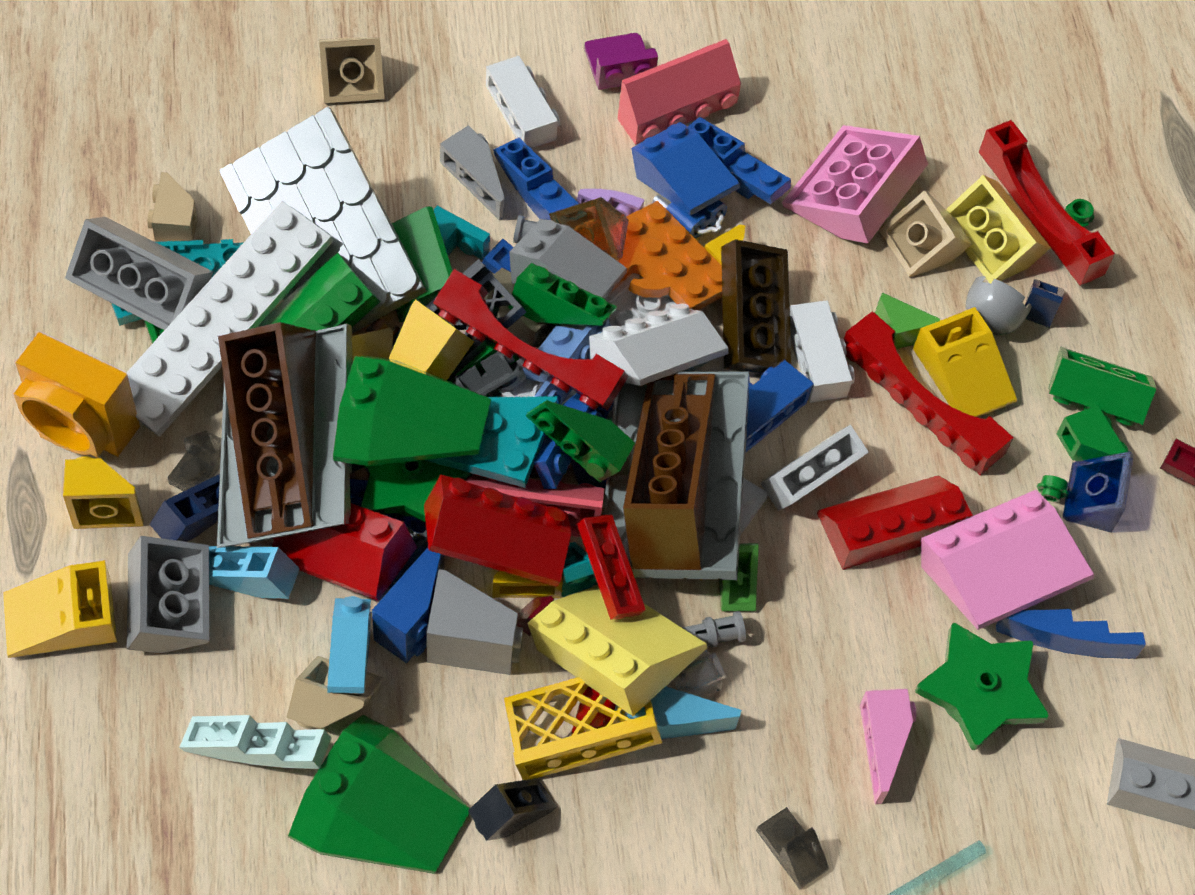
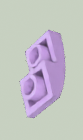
[577,188,644,224]

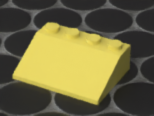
[528,585,707,716]

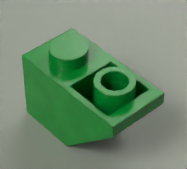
[1056,405,1131,476]

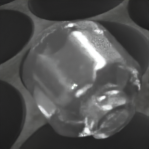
[673,650,727,698]

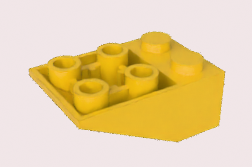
[913,307,1017,417]
[3,560,117,658]

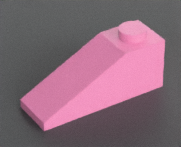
[860,689,916,804]

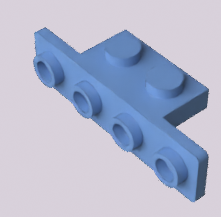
[523,319,611,405]

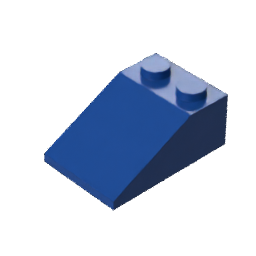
[631,122,740,215]
[372,548,444,664]

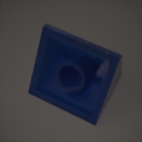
[1063,451,1134,533]

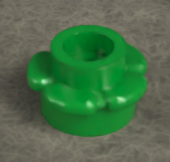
[1065,199,1094,227]
[1037,475,1069,502]

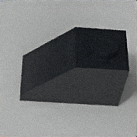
[468,778,557,841]

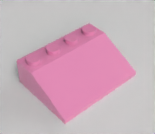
[782,125,928,243]
[921,490,1094,630]

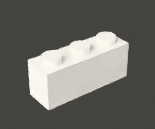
[486,56,560,148]
[790,300,855,403]
[760,425,869,511]

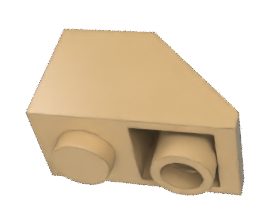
[147,172,198,242]

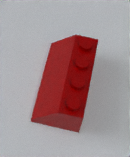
[424,475,571,587]
[817,475,973,570]
[272,503,417,601]

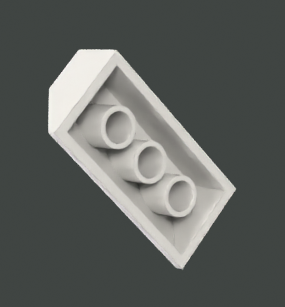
[589,304,728,386]

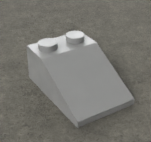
[509,219,627,299]

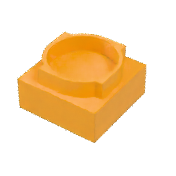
[13,332,140,458]

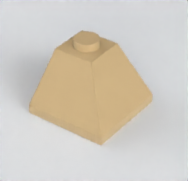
[318,38,385,103]
[879,190,972,278]
[286,656,384,729]

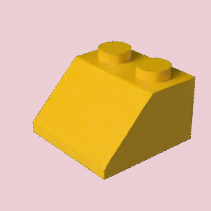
[63,456,144,529]

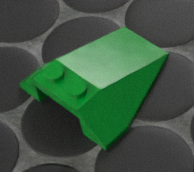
[333,356,491,466]
[288,715,470,874]

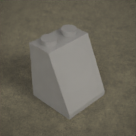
[427,569,523,675]

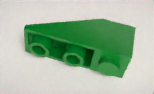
[508,263,617,326]
[525,400,635,482]

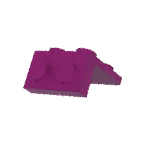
[584,33,658,90]

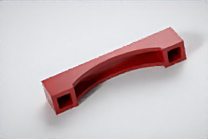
[979,119,1115,286]
[433,269,629,411]
[844,311,1014,475]

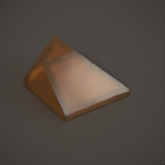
[549,197,629,260]

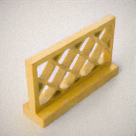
[504,677,662,780]

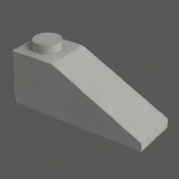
[440,125,505,220]

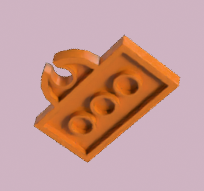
[608,201,722,310]

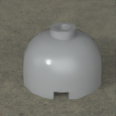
[966,276,1032,335]

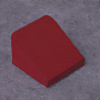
[517,596,554,636]

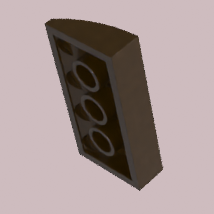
[721,239,792,373]

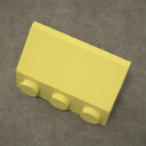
[946,175,1051,284]

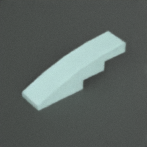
[179,715,331,769]

